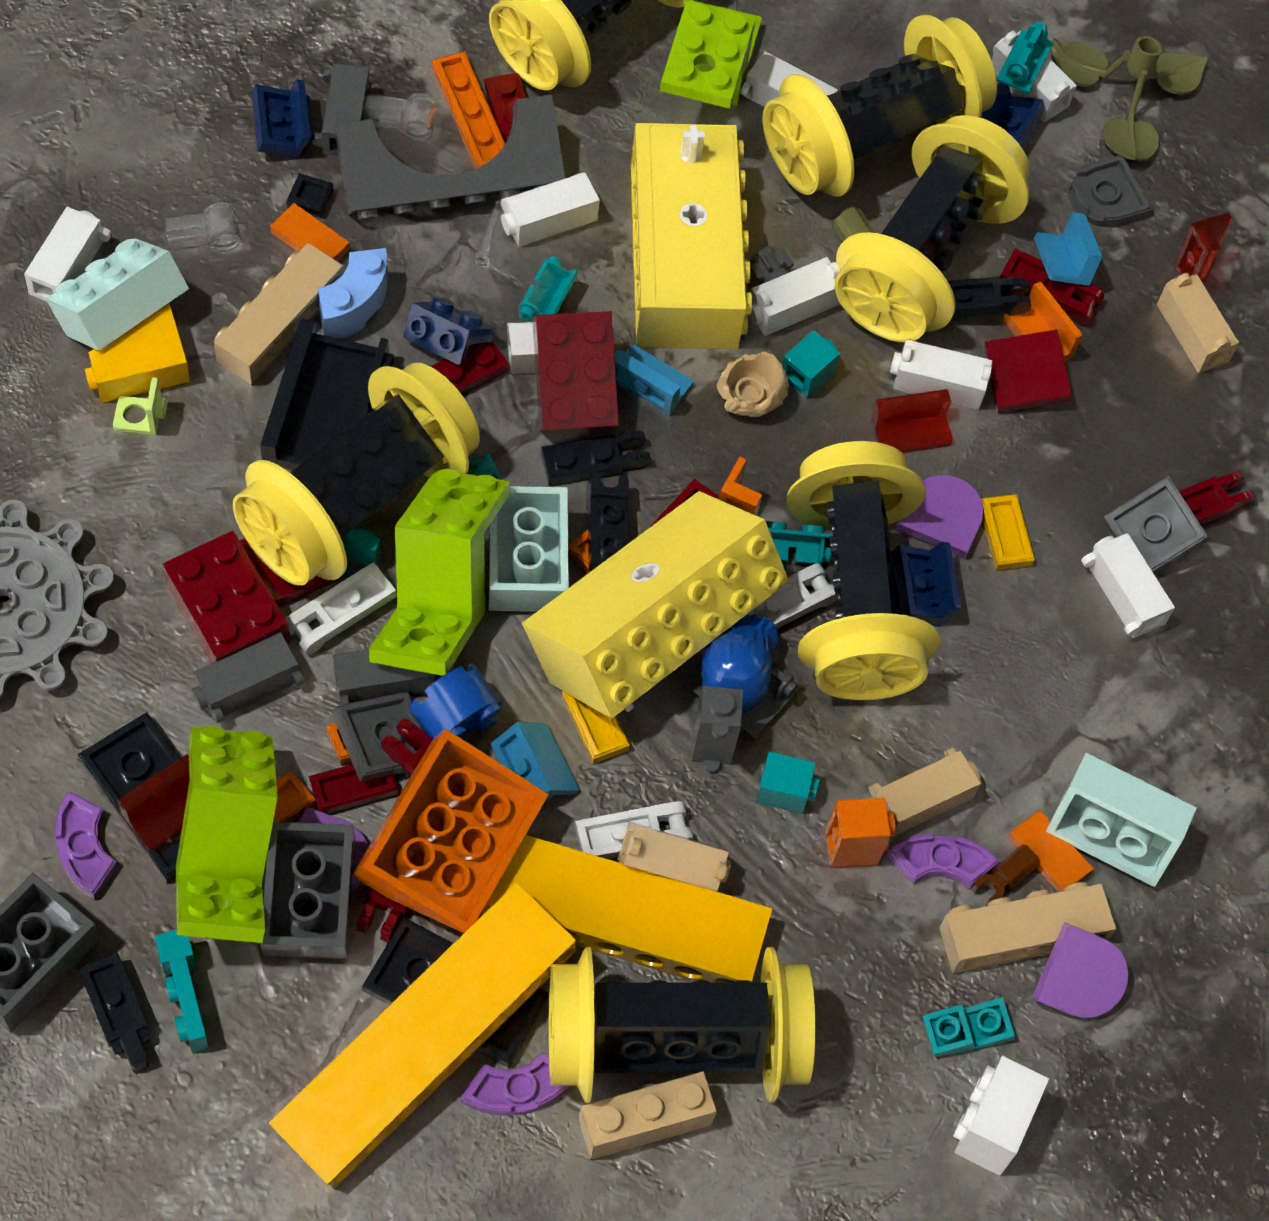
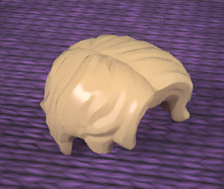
[717,352,789,418]

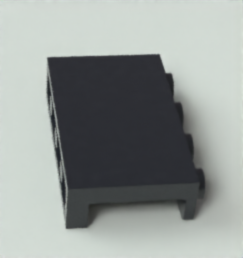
[260,319,394,471]

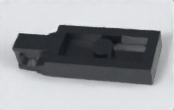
[78,952,151,1073]

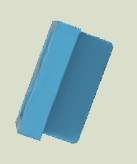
[1034,212,1102,286]
[614,345,693,416]
[491,722,579,803]

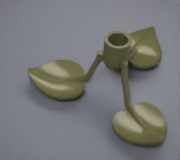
[1050,36,1207,162]

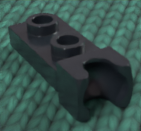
[586,471,629,571]

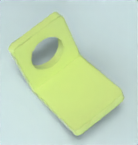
[113,377,167,435]

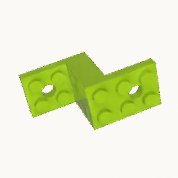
[660,0,762,109]
[369,468,510,676]
[176,725,278,943]

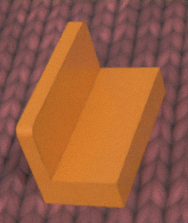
[1002,282,1082,362]
[719,456,762,516]

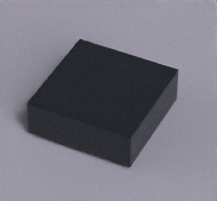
[286,173,334,219]

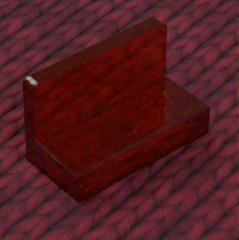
[1174,212,1232,285]
[870,389,953,453]
[118,755,190,851]

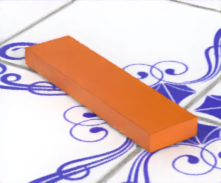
[432,51,505,169]

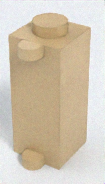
[1157,273,1239,373]
[869,748,981,837]
[617,821,731,891]

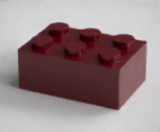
[532,311,619,431]
[162,530,290,664]

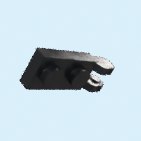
[948,276,1032,319]
[541,430,651,486]

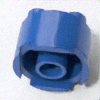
[409,663,502,741]

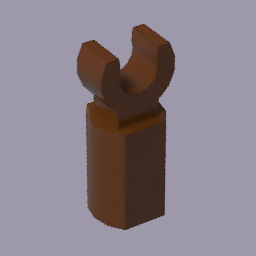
[971,844,1040,906]

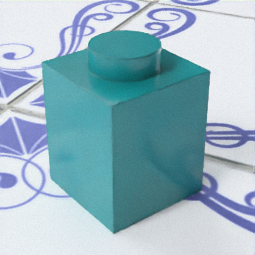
[782,330,841,398]
[756,751,820,814]

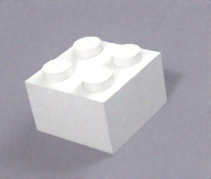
[953,1056,1049,1176]

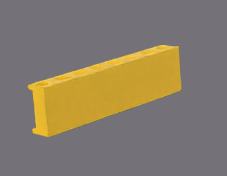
[479,835,772,983]
[269,882,576,1189]

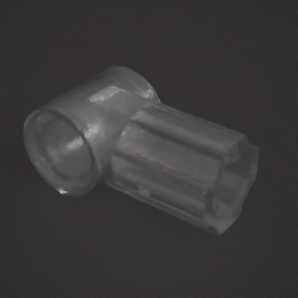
[364,93,438,141]
[164,202,241,252]

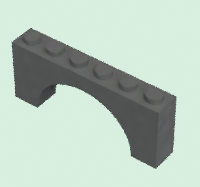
[335,95,566,220]

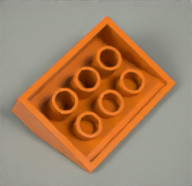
[352,729,549,933]

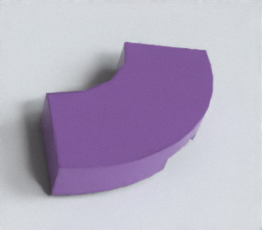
[55,791,117,900]
[886,833,1000,889]
[460,1052,571,1116]

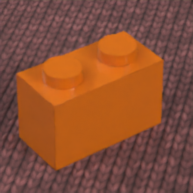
[826,797,895,868]

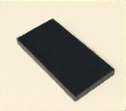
[77,712,190,884]
[362,917,549,1068]

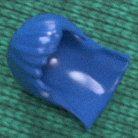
[702,614,779,713]

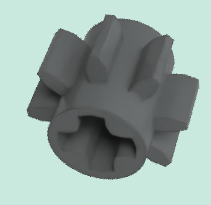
[750,247,794,287]

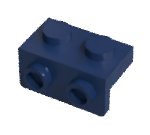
[251,79,313,158]
[981,82,1046,149]
[404,297,496,364]
[891,541,961,626]

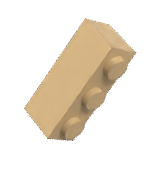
[578,1071,717,1160]

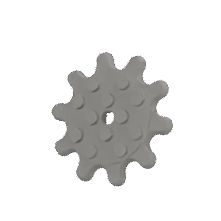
[0,500,114,699]

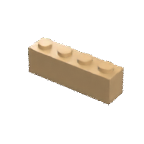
[214,243,343,386]
[939,882,1116,974]

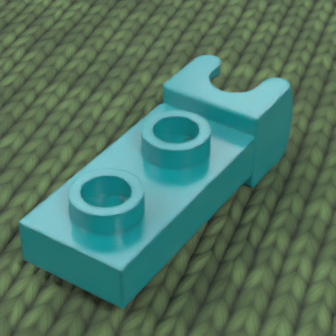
[154,929,209,1053]

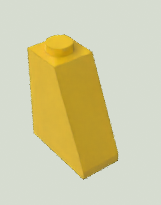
[84,303,190,403]

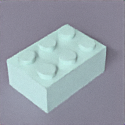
[46,238,189,351]
[489,486,569,612]
[1046,753,1197,887]

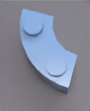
[318,248,388,339]

